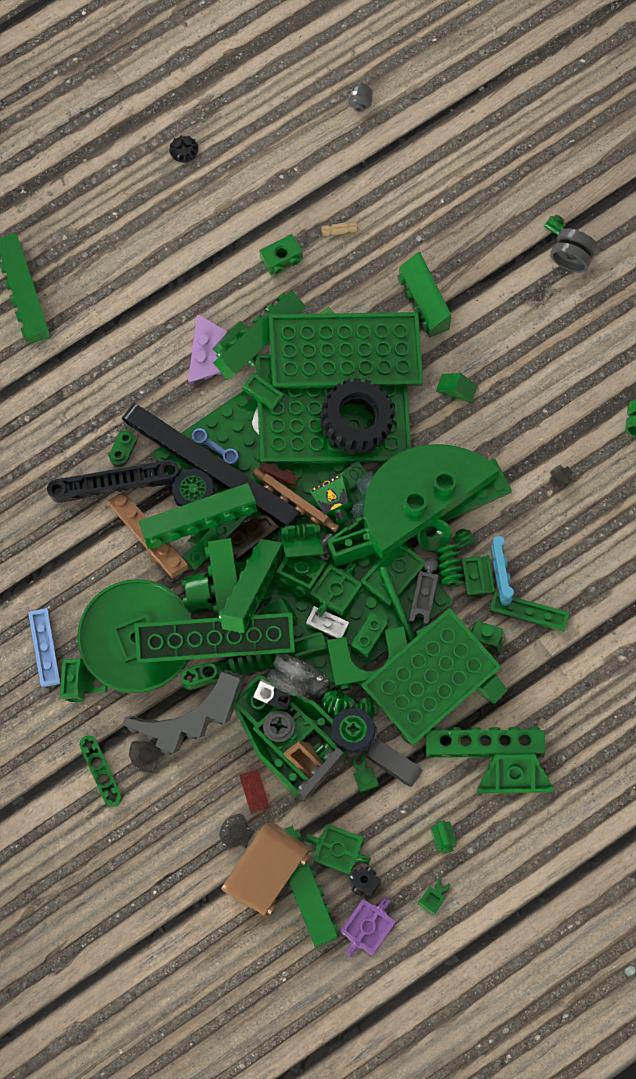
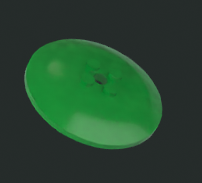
[77,579,192,693]

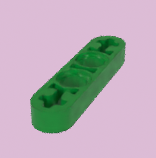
[79,735,122,807]

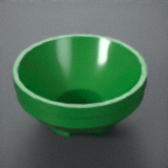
[417,518,452,552]

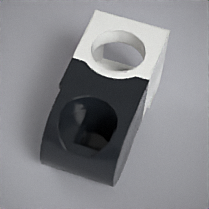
[254,679,293,710]

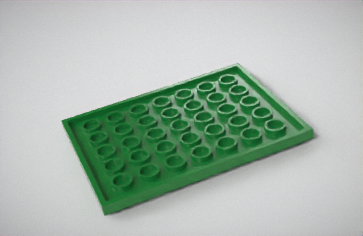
[255,354,411,464]

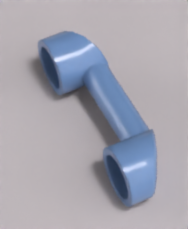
[192,428,239,465]

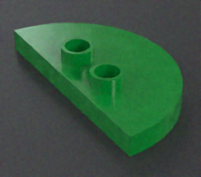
[363,444,500,558]

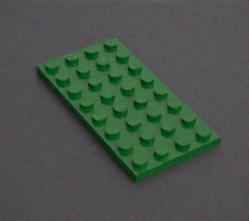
[268,312,423,389]

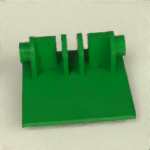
[280,523,324,558]

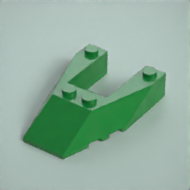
[234,674,350,802]

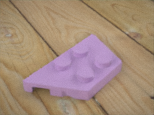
[188,315,227,384]

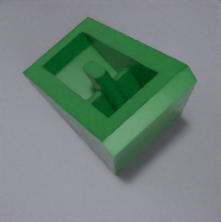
[436,373,478,403]

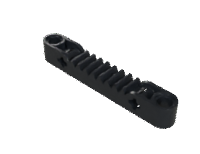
[47,460,181,503]

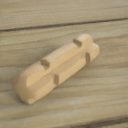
[321,221,358,237]

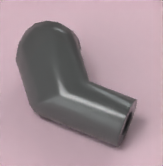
[317,533,333,561]

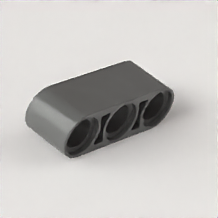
[365,739,423,787]

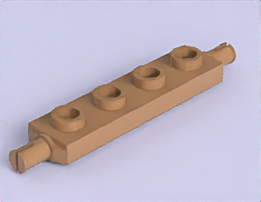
[252,468,340,532]

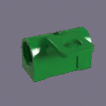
[60,658,107,702]

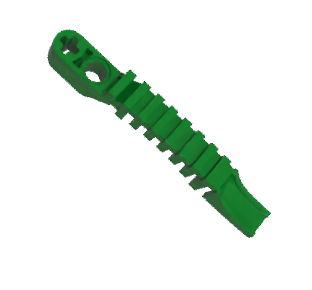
[181,632,328,690]

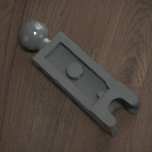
[409,558,438,627]

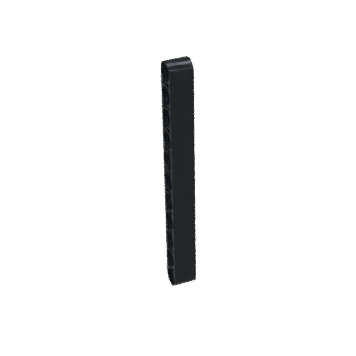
[122,403,301,528]

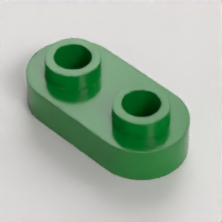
[109,430,136,467]

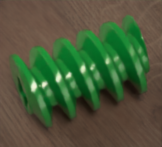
[436,544,465,587]

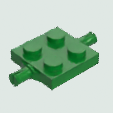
[309,562,363,617]
[305,824,371,876]

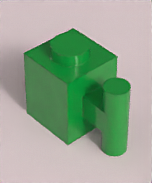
[430,820,457,854]

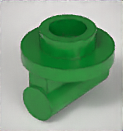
[544,215,566,235]
[453,529,476,551]

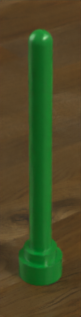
[380,566,415,644]

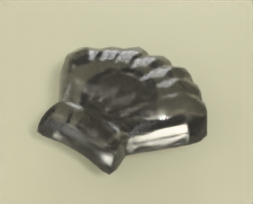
[129,739,164,773]
[219,814,255,849]

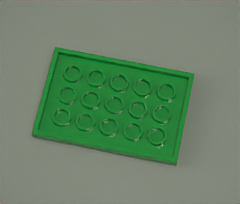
[361,608,501,745]

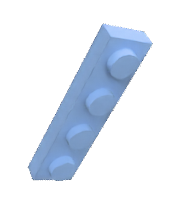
[28,608,61,687]

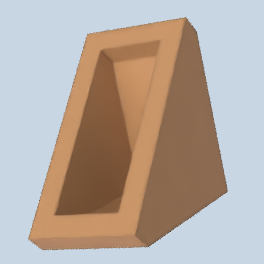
[284,741,323,779]

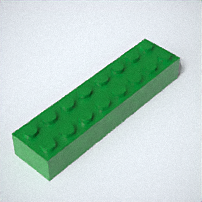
[134,613,295,663]

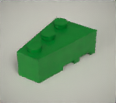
[327,517,377,567]

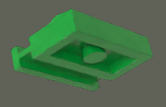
[461,555,495,597]

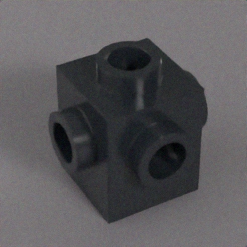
[349,866,381,899]

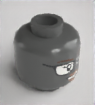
[348,83,373,112]
[302,670,331,700]

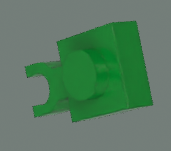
[352,755,379,793]
[418,878,451,916]

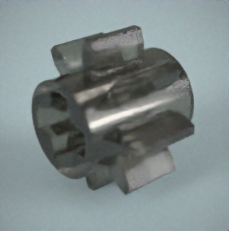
[549,465,573,488]

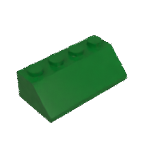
[397,252,451,338]

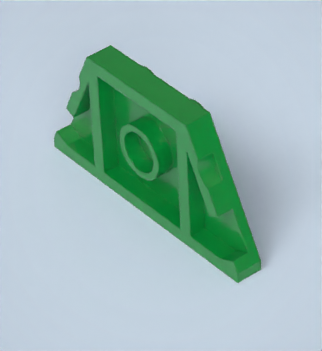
[477,752,554,794]

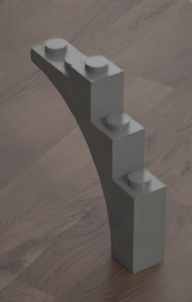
[122,670,245,755]

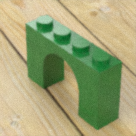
[327,626,407,691]

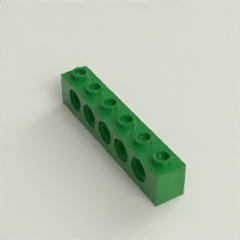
[426,727,545,758]

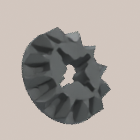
[263,711,295,742]

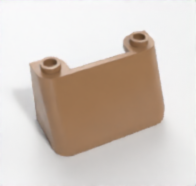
[221,822,312,916]

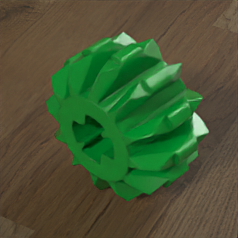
[321,690,355,718]

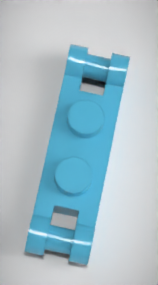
[491,536,514,606]

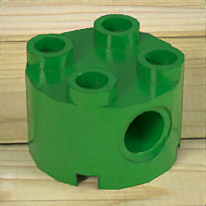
[181,572,217,614]

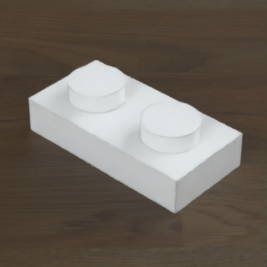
[306,606,349,639]

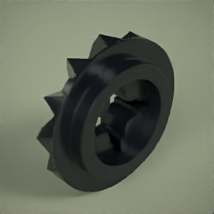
[169,135,198,163]

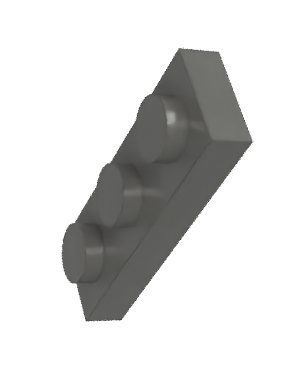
[298,748,343,802]

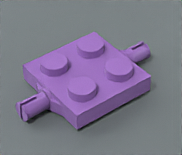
[340,897,396,958]

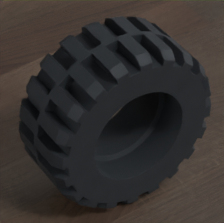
[320,378,395,455]

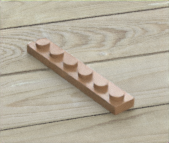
[108,491,188,578]

